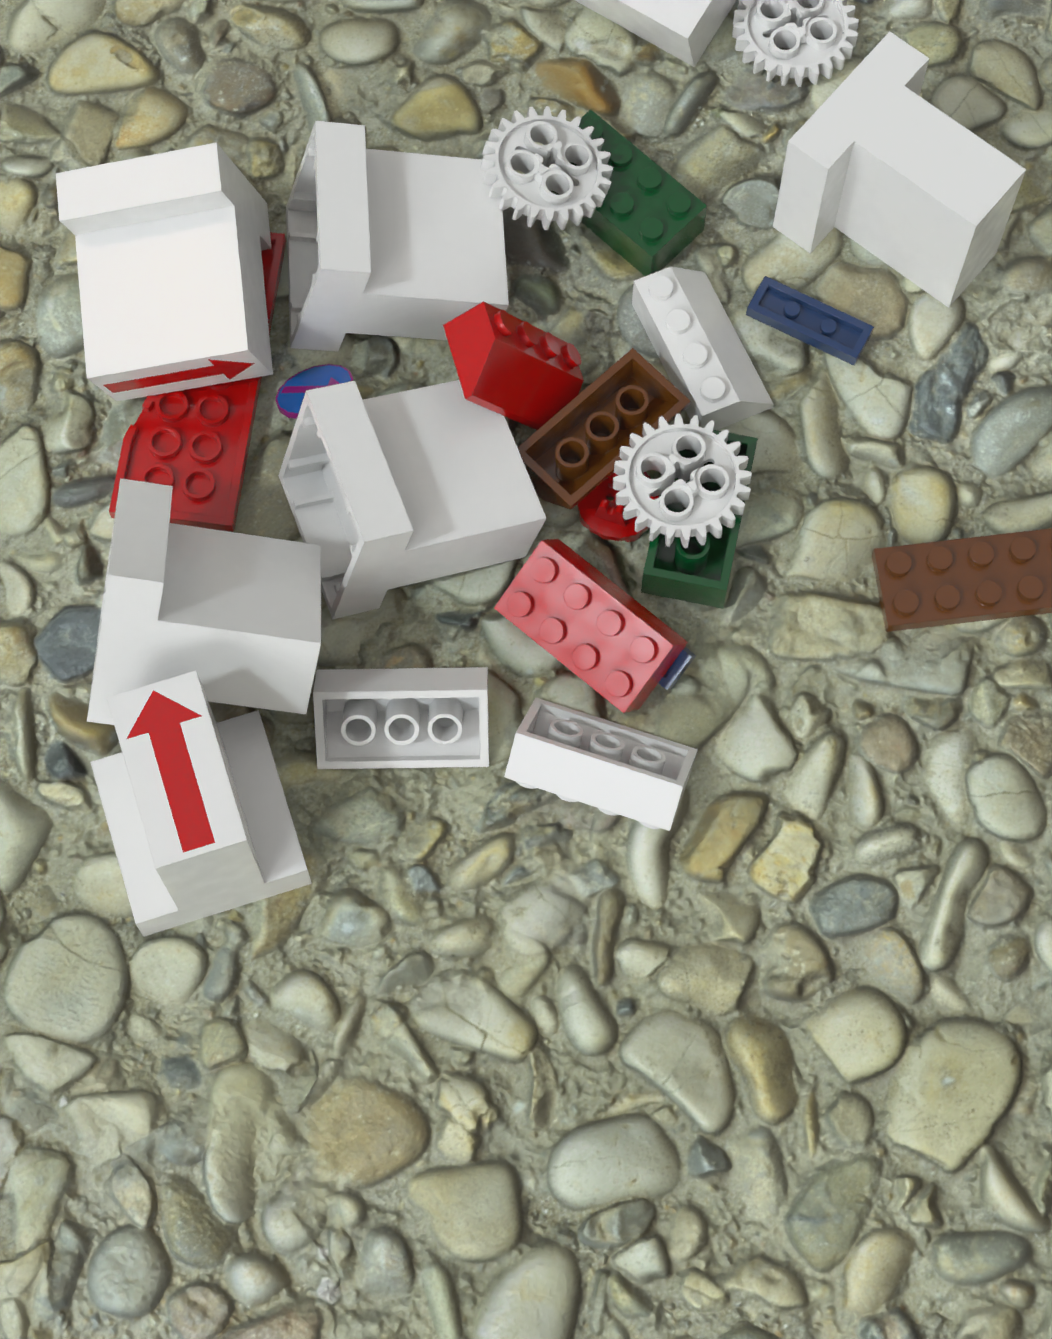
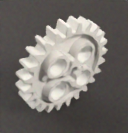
[732,0,859,87]
[480,106,613,230]
[613,414,752,548]

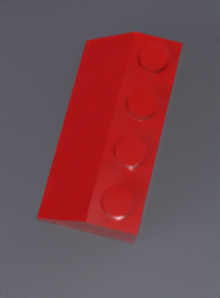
[443,301,584,430]

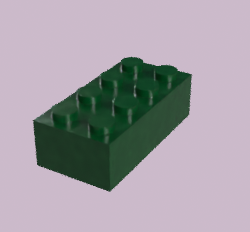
[550,109,707,276]
[641,427,758,609]

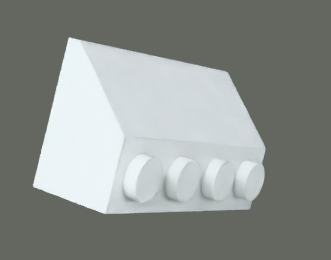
[632,267,774,430]
[313,667,489,769]
[504,698,698,831]

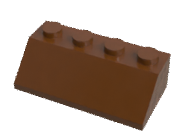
[517,348,691,510]

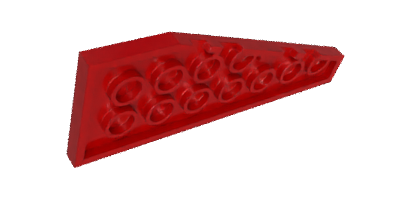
[109,232,286,532]

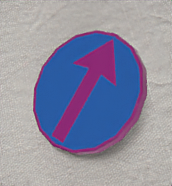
[275,364,354,419]

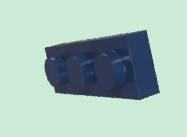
[746,276,874,366]

